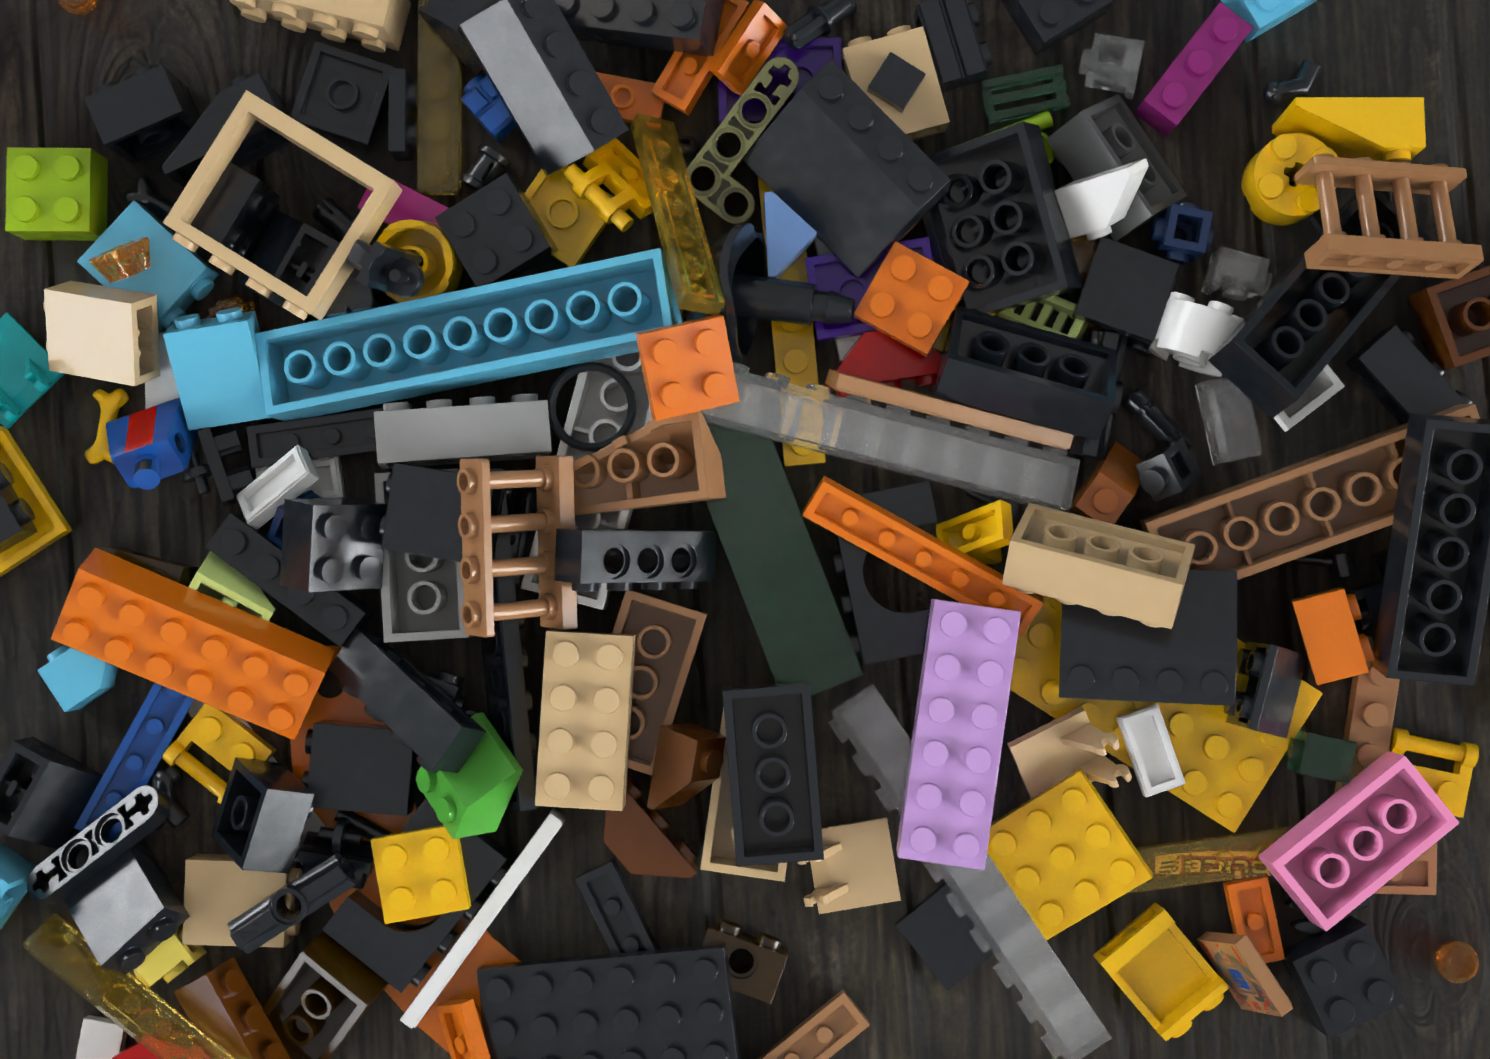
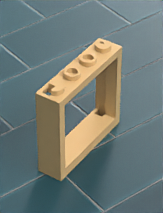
[163,90,403,321]

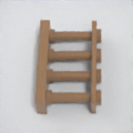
[1294,154,1484,279]
[457,455,578,638]

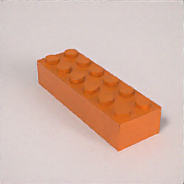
[51,547,336,740]

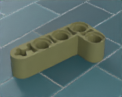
[684,57,799,224]

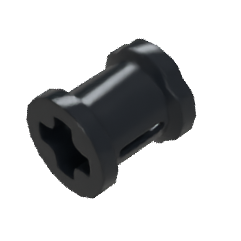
[458,143,512,192]

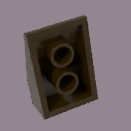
[263,931,389,1059]

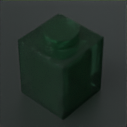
[1284,730,1357,784]

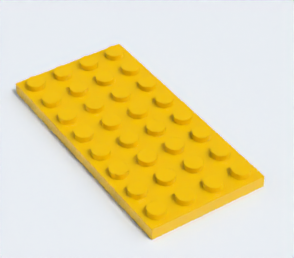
[1003,573,1323,833]

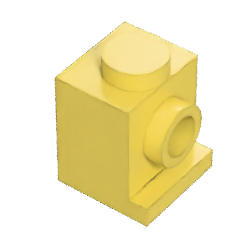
[133,923,207,988]

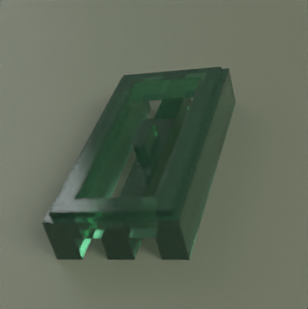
[980,64,1071,124]

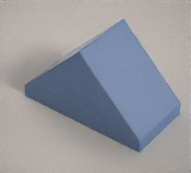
[764,192,817,279]

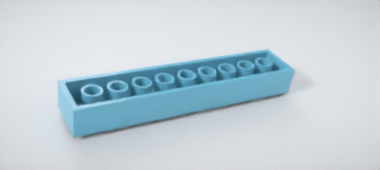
[255,248,682,421]

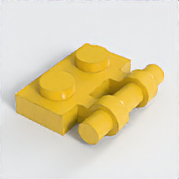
[564,138,673,232]

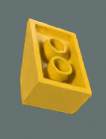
[1272,97,1426,162]

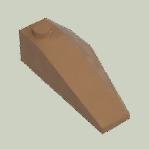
[573,411,726,516]

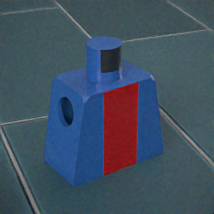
[106,397,199,490]

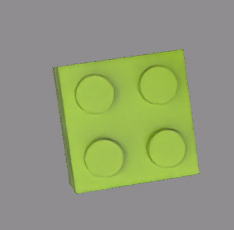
[5,147,108,241]

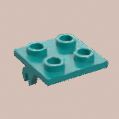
[0,312,65,429]

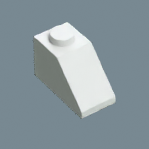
[1054,158,1149,241]

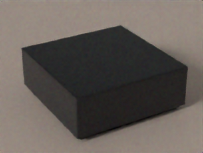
[867,52,926,113]

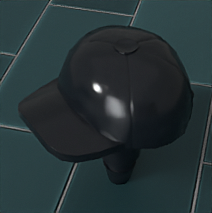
[685,222,855,364]

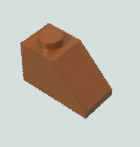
[1067,441,1142,524]

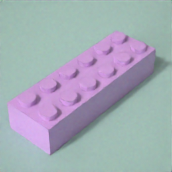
[896,599,1021,871]

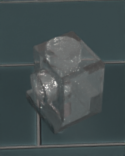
[1079,33,1145,100]
[1201,246,1272,301]

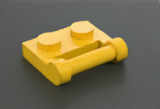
[162,704,277,805]
[1389,727,1479,818]

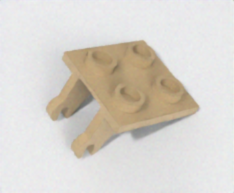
[1007,706,1132,799]
[798,817,901,914]

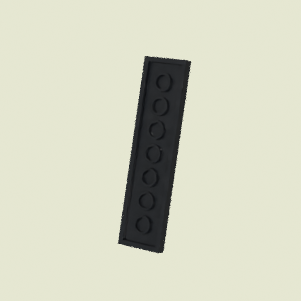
[481,468,537,811]

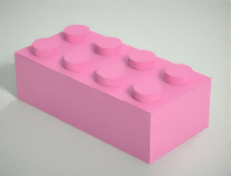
[1258,751,1459,932]

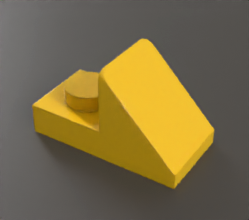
[936,499,1013,564]

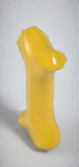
[85,389,130,464]

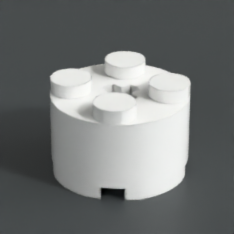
[1149,292,1244,377]

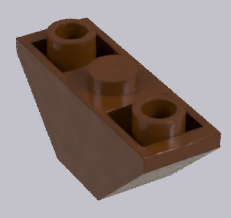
[603,775,698,878]

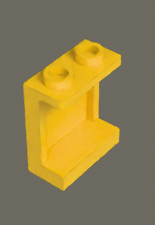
[1093,902,1229,1041]

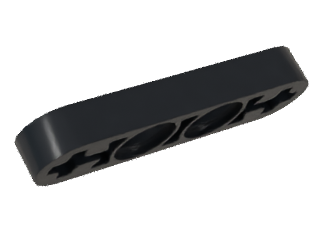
[27,785,171,904]

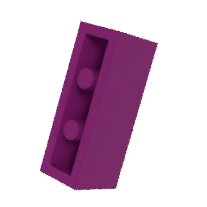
[1133,2,1253,138]

